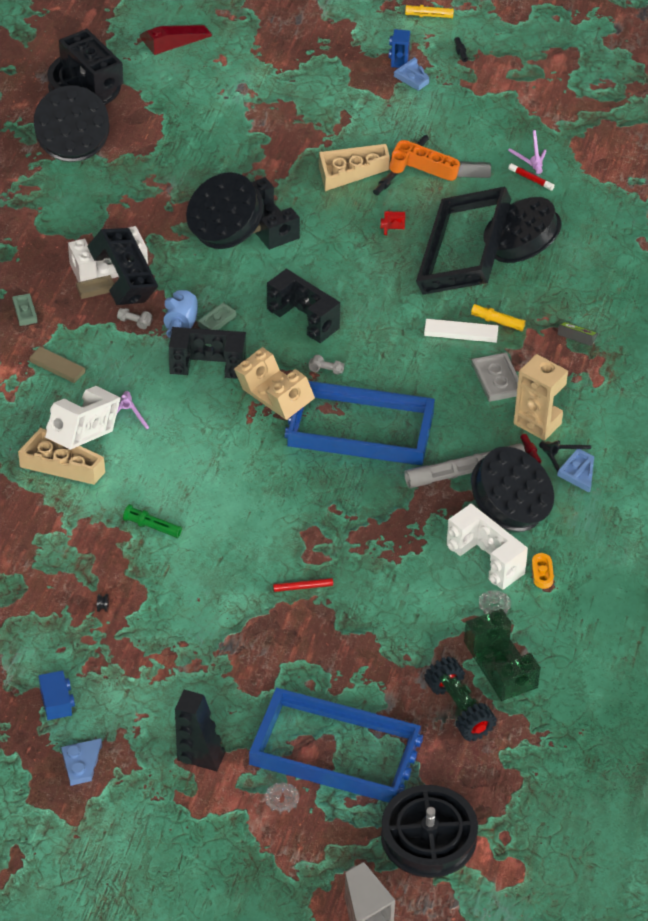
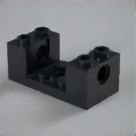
[59,29,124,95]
[252,177,300,250]
[87,228,158,305]
[267,268,340,343]
[169,327,246,379]

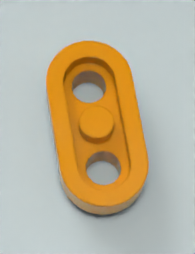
[531,553,554,589]

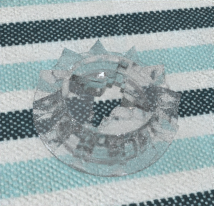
[479,590,511,618]
[265,783,299,814]

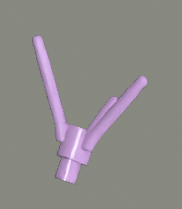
[508,130,546,174]
[117,391,149,429]

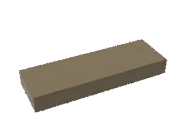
[29,347,85,383]

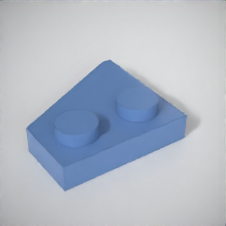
[394,57,429,91]

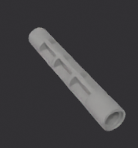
[404,443,525,489]

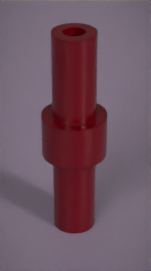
[520,434,541,464]

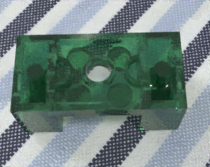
[464,609,541,701]

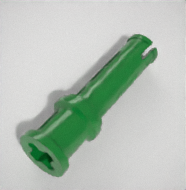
[123,504,182,539]

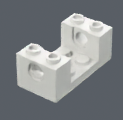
[68,226,148,282]
[45,386,121,450]
[446,504,528,590]

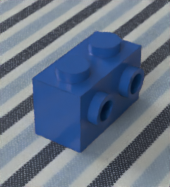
[389,29,410,68]
[38,670,75,720]

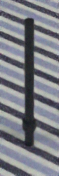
[373,135,429,196]

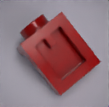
[380,211,405,235]

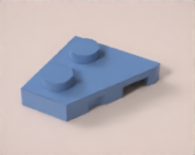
[557,449,594,492]
[61,738,102,786]

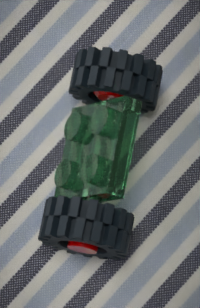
[424,657,497,741]

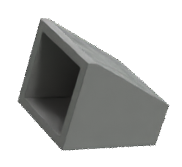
[344,862,395,921]

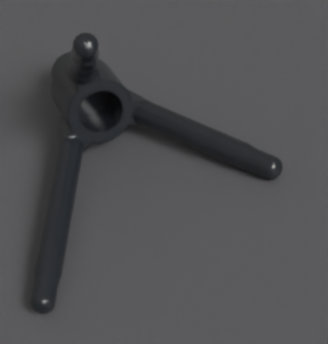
[539,440,592,472]

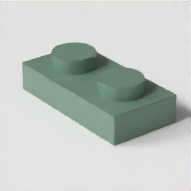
[12,293,37,326]
[198,303,236,330]

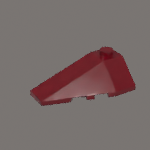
[140,25,212,55]

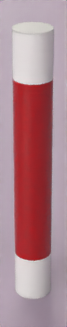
[508,163,554,191]

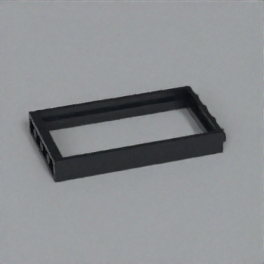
[416,186,512,295]

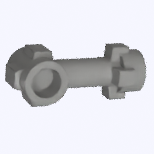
[117,308,152,329]
[309,355,344,375]

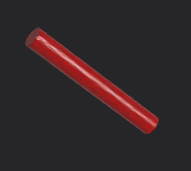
[273,578,333,592]

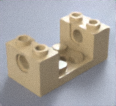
[234,347,315,420]
[514,354,568,441]

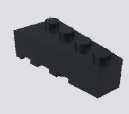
[175,689,226,772]

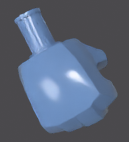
[163,290,198,338]

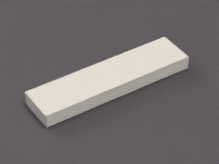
[424,319,498,343]

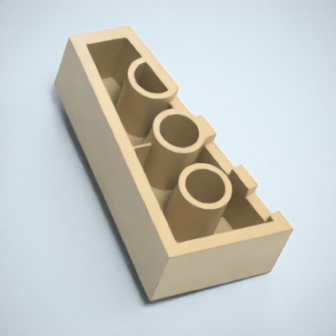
[319,144,390,191]
[18,428,105,485]

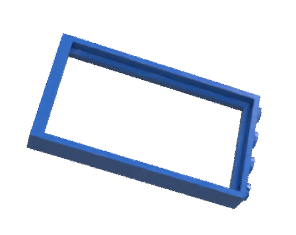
[285,381,435,466]
[249,688,423,803]

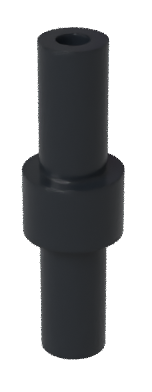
[454,37,468,62]

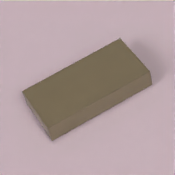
[76,275,114,299]

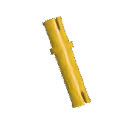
[405,5,454,19]
[471,304,526,332]

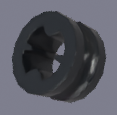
[97,594,109,612]

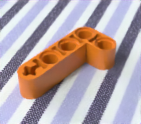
[389,140,460,181]

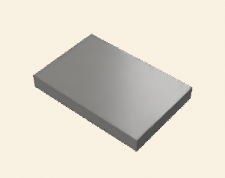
[471,352,518,402]

